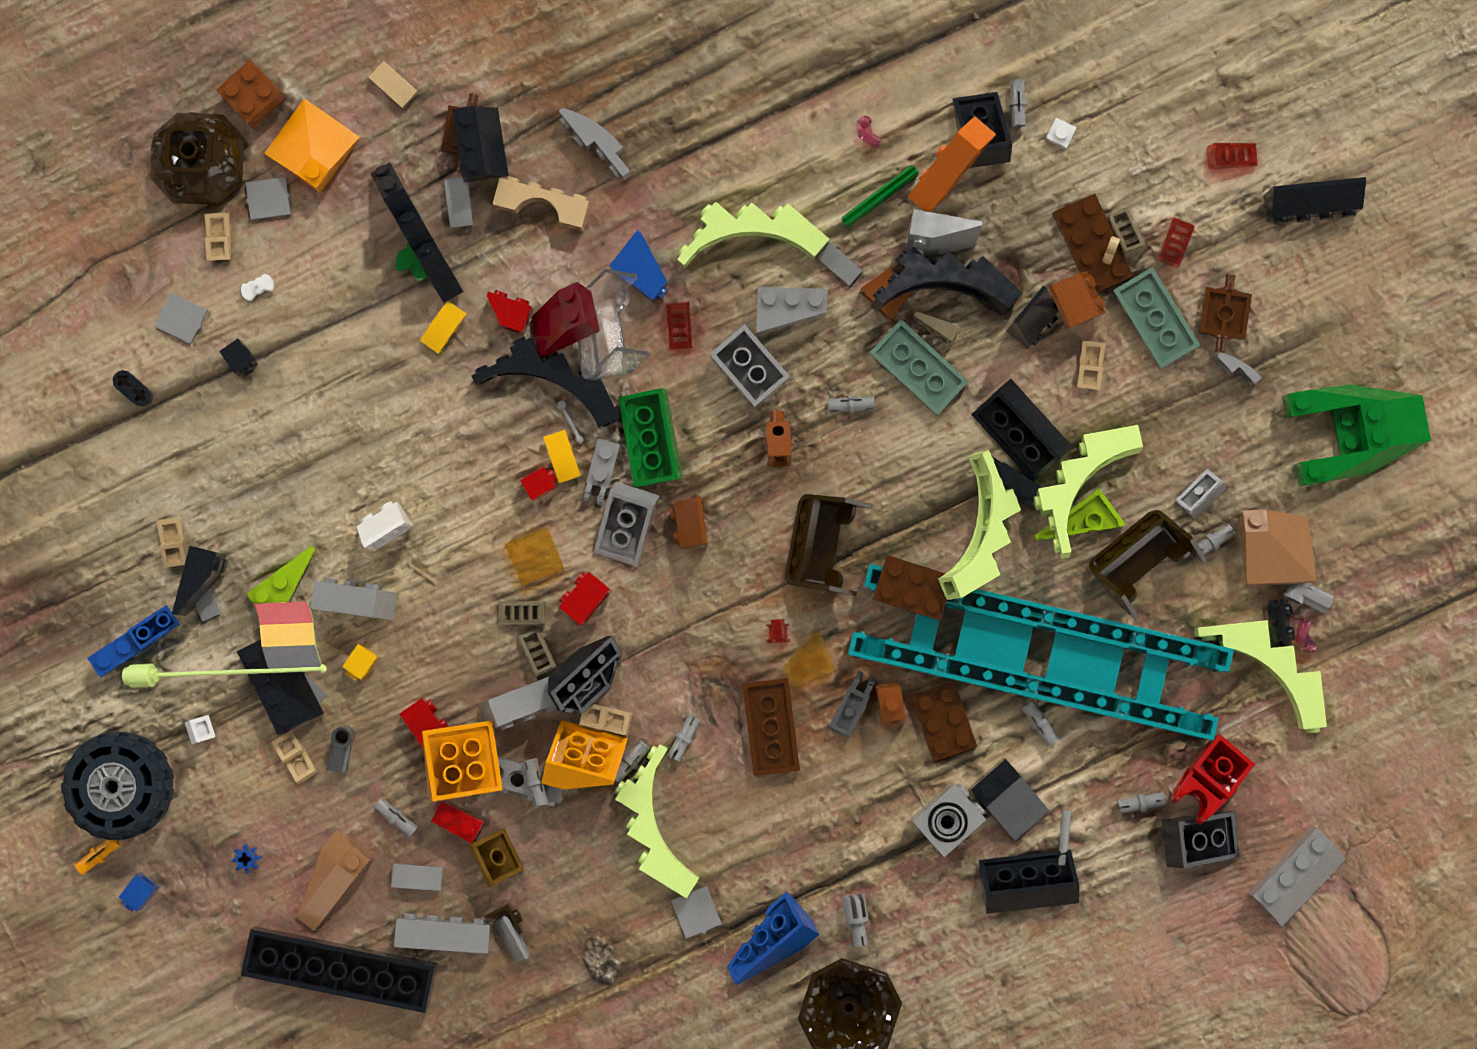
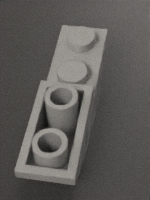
[559,108,631,181]

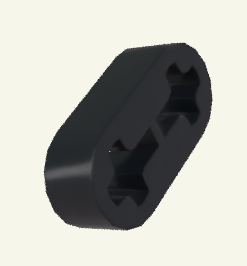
[113,370,153,407]

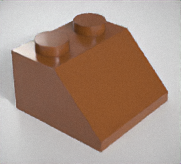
[1048,271,1106,328]
[670,497,708,549]

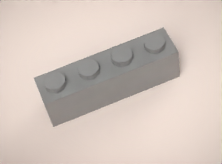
[394,913,492,954]

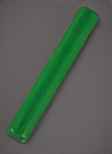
[841,165,919,228]

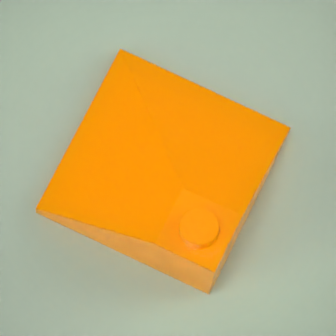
[264,99,360,194]
[422,720,503,802]
[541,720,628,790]

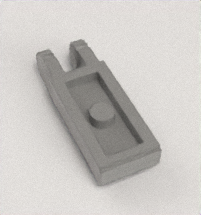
[583,439,620,506]

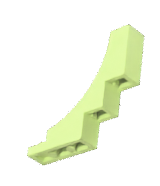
[1194,620,1327,733]

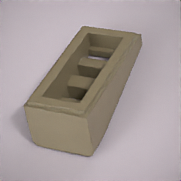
[1107,207,1146,260]
[912,312,961,345]
[499,601,545,625]
[518,627,558,681]

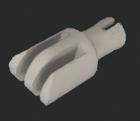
[842,893,869,947]

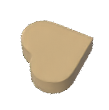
[1102,236,1120,265]

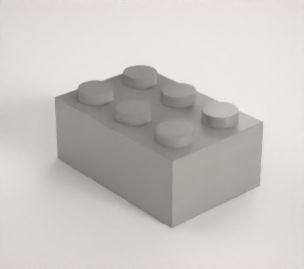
[709,324,790,410]

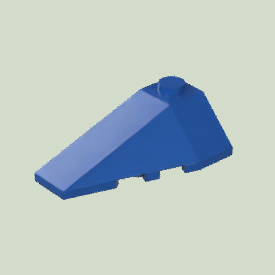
[727,891,820,985]

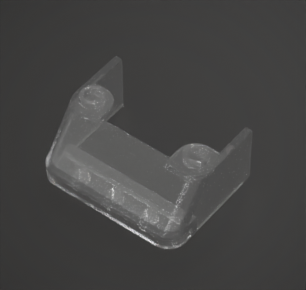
[577,269,650,380]

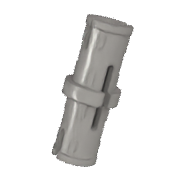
[1009,79,1027,128]
[828,395,875,414]
[1192,524,1236,560]
[1021,700,1060,747]
[667,714,701,762]
[615,739,651,784]
[523,758,549,807]
[1117,792,1166,815]
[373,797,418,838]

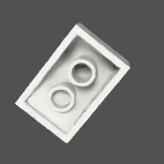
[357,501,414,551]

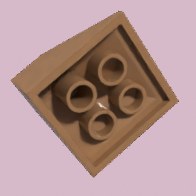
[1238,510,1317,586]

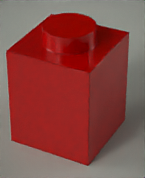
[520,467,558,502]

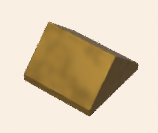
[469,828,524,888]

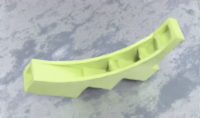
[677,202,829,269]
[1034,425,1143,559]
[938,450,1021,600]
[614,744,699,898]

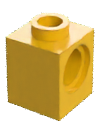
[342,644,380,681]

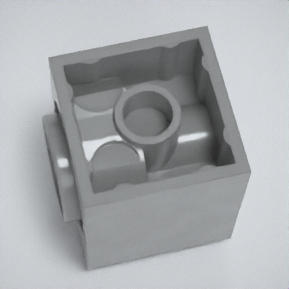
[910,782,986,857]

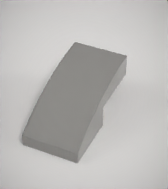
[444,177,474,228]
[1213,353,1262,386]
[391,863,443,891]

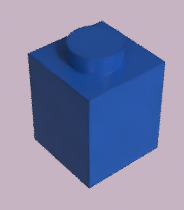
[119,873,159,912]

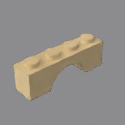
[493,176,590,232]

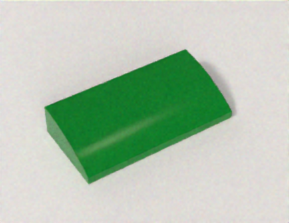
[618,388,683,488]

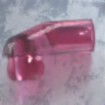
[856,115,882,149]
[1295,619,1317,653]

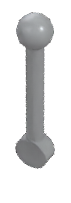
[557,401,584,445]

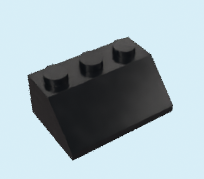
[452,106,509,183]

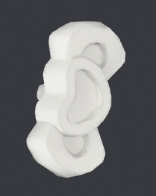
[241,274,275,301]

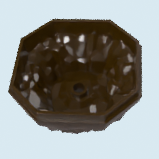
[151,112,245,205]
[798,958,902,1049]

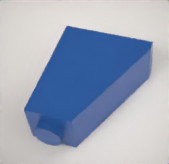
[609,230,668,303]

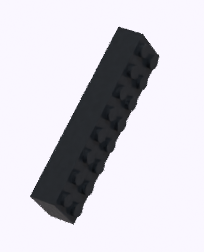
[241,926,438,1013]

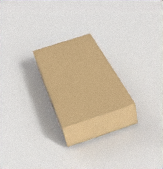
[368,61,418,109]

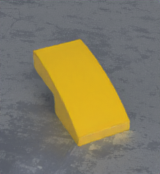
[420,301,467,354]
[543,429,581,483]

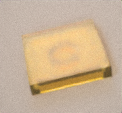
[504,526,565,587]

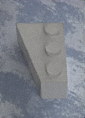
[756,287,827,336]
[310,578,398,620]
[479,677,557,731]

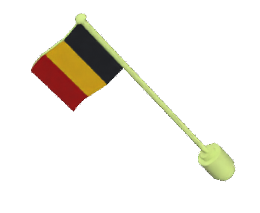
[122,601,327,688]

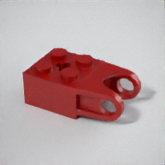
[1170,734,1255,825]

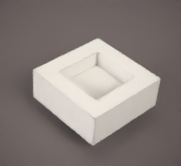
[1045,118,1077,150]
[185,715,216,744]

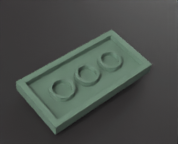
[1112,267,1200,370]
[869,319,969,416]

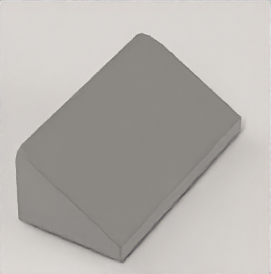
[1175,469,1226,520]
[494,914,531,963]

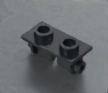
[1267,599,1295,647]

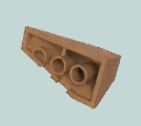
[296,829,374,931]

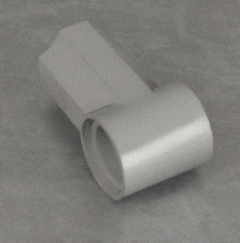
[1283,583,1334,614]

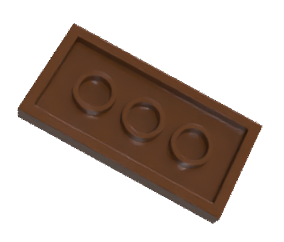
[1052,194,1133,293]
[742,678,800,776]

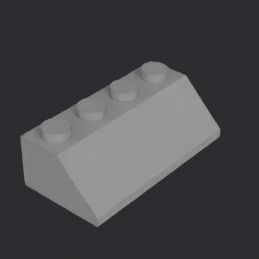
[1247,827,1346,926]

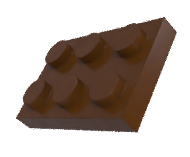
[872,555,947,621]
[910,681,977,762]

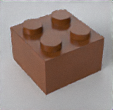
[216,59,286,129]

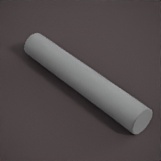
[1058,810,1071,866]

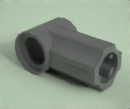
[327,725,355,773]

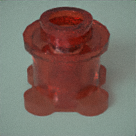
[766,619,790,643]

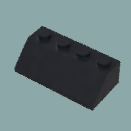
[1264,177,1366,225]
[971,379,1073,482]
[237,640,324,735]
[979,849,1079,914]

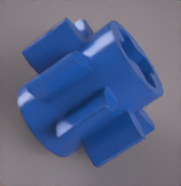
[231,844,262,874]

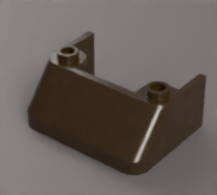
[785,494,873,596]
[1089,510,1208,620]

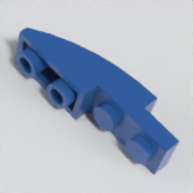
[87,605,180,678]

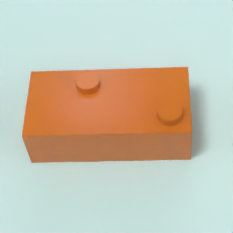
[908,116,996,212]

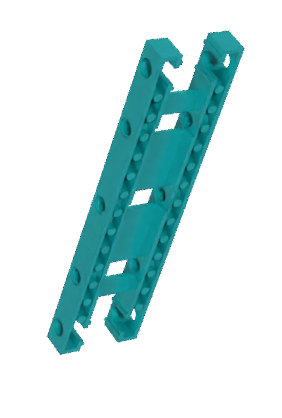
[847,564,1234,741]

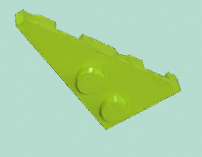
[1033,489,1125,541]
[246,545,316,604]

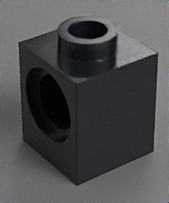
[219,338,258,377]

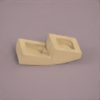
[205,212,231,261]
[1077,340,1106,390]
[156,516,187,568]
[579,704,633,736]
[272,730,318,784]

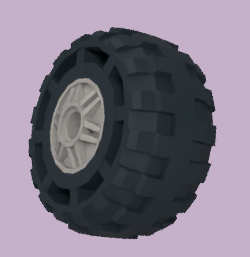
[61,732,174,840]

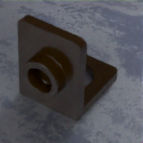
[484,902,524,934]

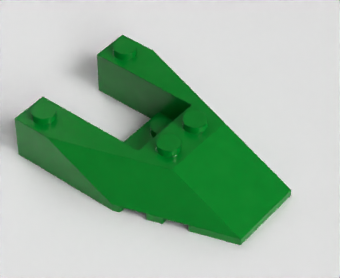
[1282,384,1431,487]

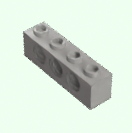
[498,757,564,807]

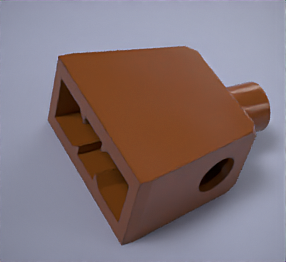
[860,267,912,323]
[766,410,791,467]
[874,680,906,727]

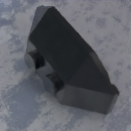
[548,636,622,715]

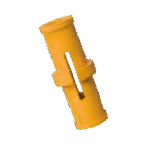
[74,839,121,875]

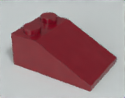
[532,282,600,358]

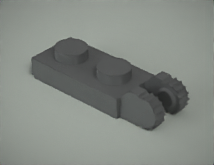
[828,671,876,738]

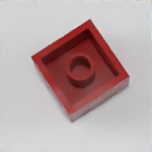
[559,571,613,626]

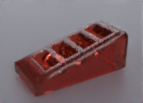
[1207,143,1258,169]
[1156,217,1195,268]
[666,301,693,350]

